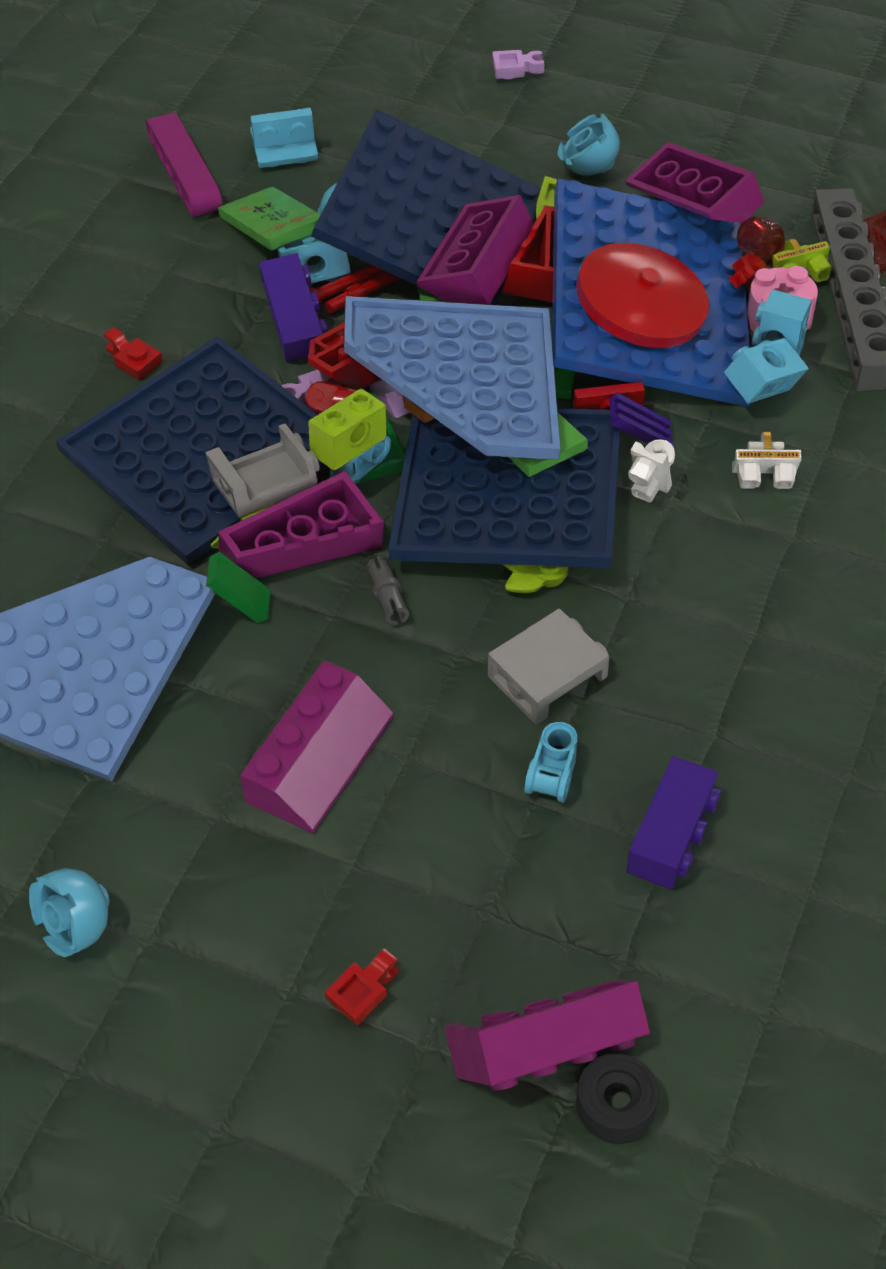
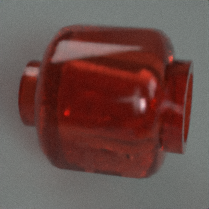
[737,215,785,262]

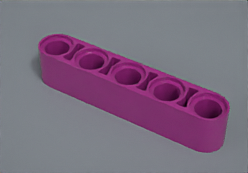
[145,112,223,217]

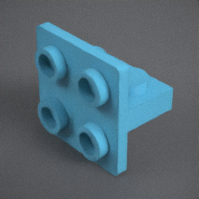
[250,108,318,168]

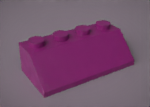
[625,142,765,223]
[417,195,534,305]
[240,660,393,834]

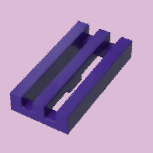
[609,393,673,446]

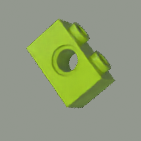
[308,388,386,471]

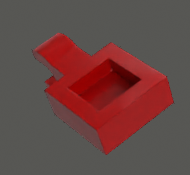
[728,252,768,291]
[103,327,162,381]
[324,949,399,1026]

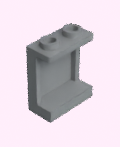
[205,424,319,517]
[488,608,609,725]

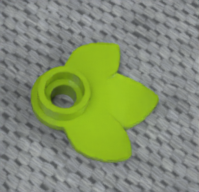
[502,564,568,593]

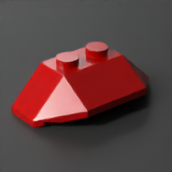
[308,322,381,390]

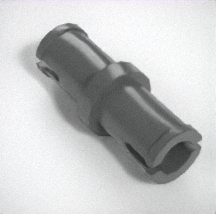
[366,556,409,625]

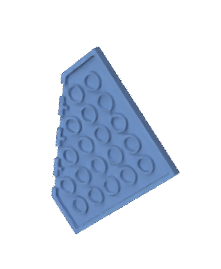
[344,296,560,460]
[0,557,215,782]

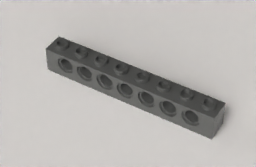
[811,188,886,391]

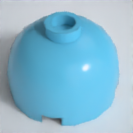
[557,114,620,177]
[29,868,110,957]

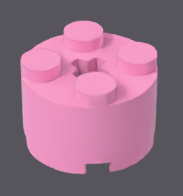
[747,266,818,332]

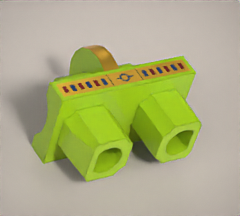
[772,239,832,283]

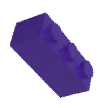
[259,253,327,362]
[626,756,722,890]

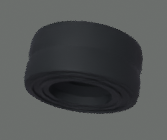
[576,1054,659,1143]

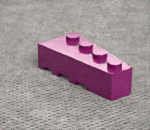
[218,471,384,579]
[444,979,650,1090]

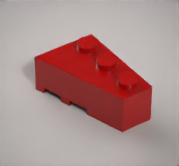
[502,205,554,302]

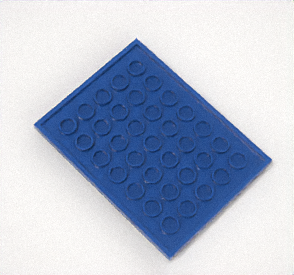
[552,178,751,407]

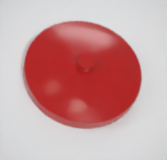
[576,243,709,348]

